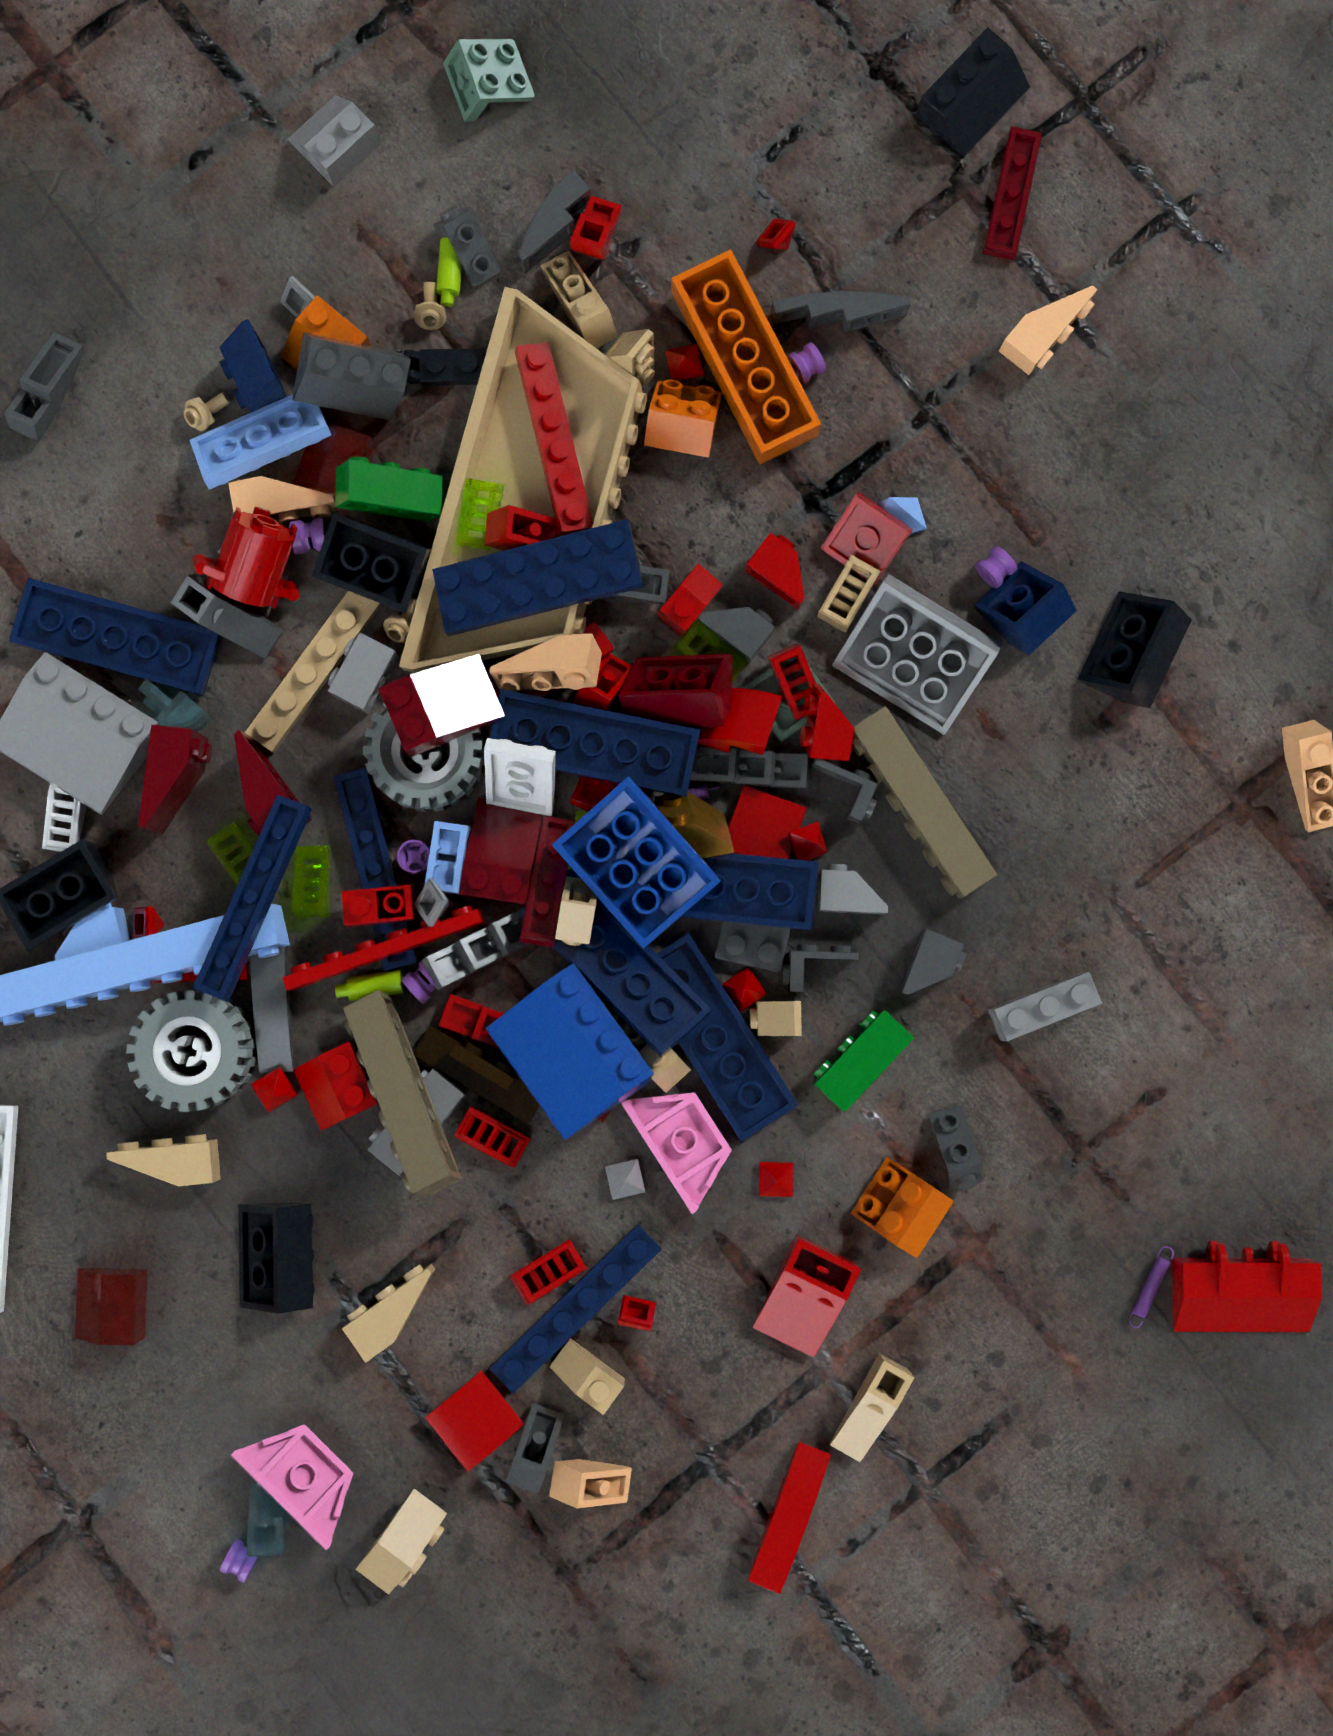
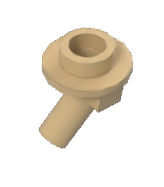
[413,282,447,330]
[184,392,231,431]
[383,598,417,643]

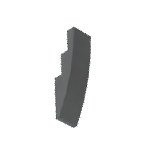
[771,291,911,333]
[690,747,811,789]
[422,909,530,991]
[250,946,294,1073]

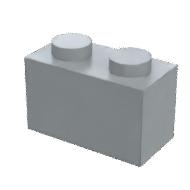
[328,632,400,715]

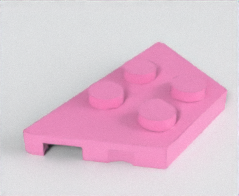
[621,1092,732,1214]
[230,1424,353,1550]

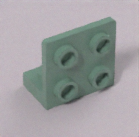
[443,39,535,122]

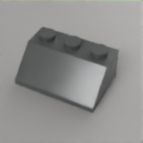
[292,332,411,420]

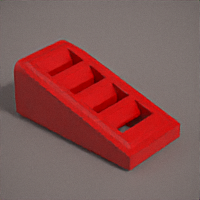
[767,644,816,720]
[454,1105,531,1168]
[509,1239,587,1305]

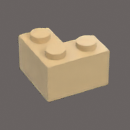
[355,1489,447,1595]

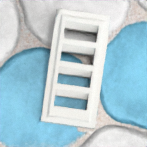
[42,783,87,852]

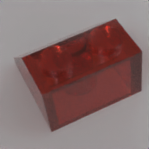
[293,426,376,498]
[75,1268,148,1345]

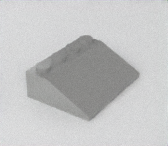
[832,574,1002,735]
[0,652,159,815]

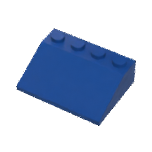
[552,776,721,949]
[486,963,654,1141]

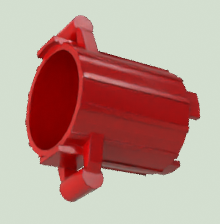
[192,506,300,608]

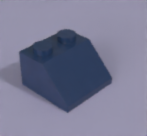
[219,319,287,413]
[974,561,1077,656]

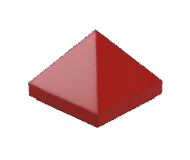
[755,218,796,250]
[665,343,704,381]
[788,821,828,861]
[133,906,165,939]
[722,967,767,1012]
[250,1066,298,1112]
[759,1162,793,1197]
[617,1295,657,1332]

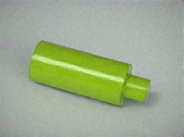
[436,237,462,307]
[335,969,405,1001]

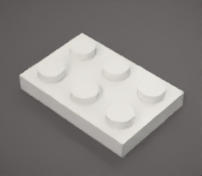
[484,738,556,816]

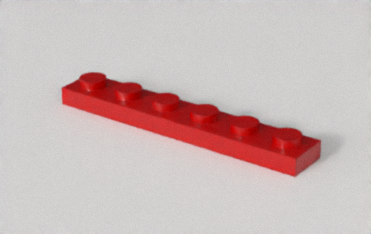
[515,342,593,536]
[282,905,485,991]

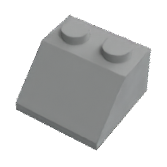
[288,95,380,186]

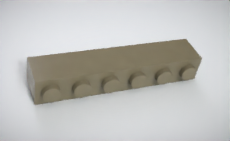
[852,706,998,899]
[343,990,462,1198]

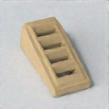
[817,555,880,633]

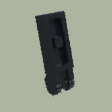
[395,348,486,386]

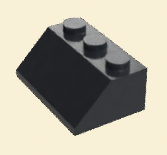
[916,27,1030,158]
[312,513,432,613]
[1078,591,1192,708]
[0,839,118,951]
[238,1202,315,1314]

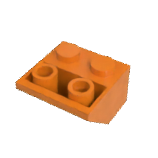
[644,379,722,458]
[850,1157,954,1258]

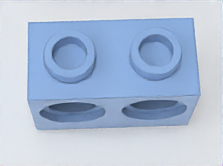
[425,821,471,895]

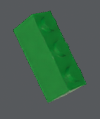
[335,457,442,522]
[812,1010,914,1113]

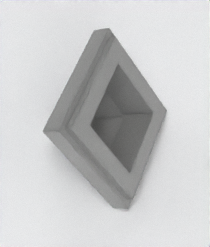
[280,276,315,318]
[414,878,449,927]
[605,1159,645,1200]

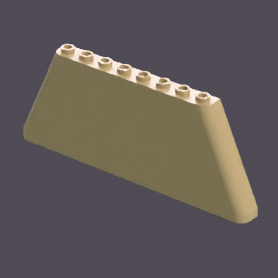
[399,287,647,673]

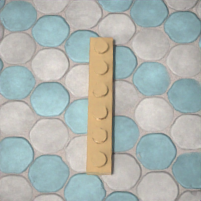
[245,591,383,753]

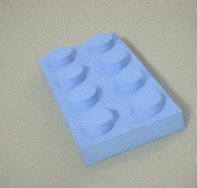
[190,394,332,490]

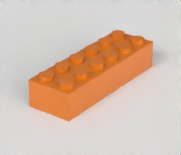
[671,249,821,465]

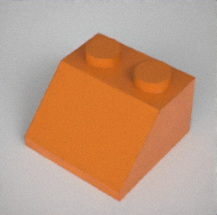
[280,295,372,371]

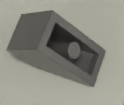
[697,607,775,665]
[898,929,966,995]
[506,1403,565,1494]

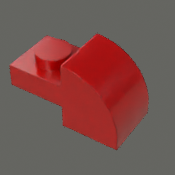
[570,196,622,260]

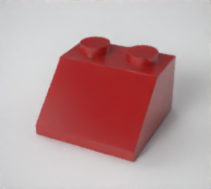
[293,1041,379,1131]

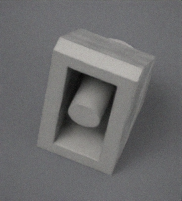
[817,864,888,915]

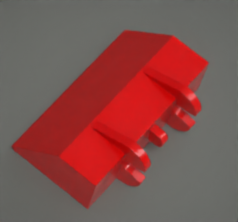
[1172,1241,1322,1332]

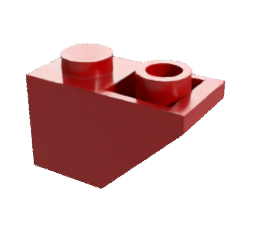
[800,684,855,761]
[341,885,414,927]

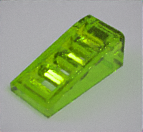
[457,478,505,550]
[672,621,748,683]
[205,820,254,885]
[292,846,331,918]

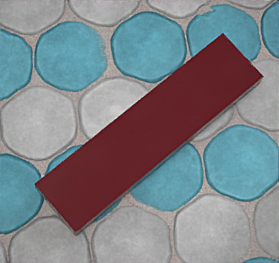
[982,126,1043,261]
[520,815,576,948]

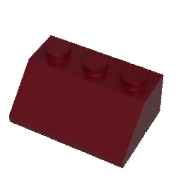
[618,654,733,728]

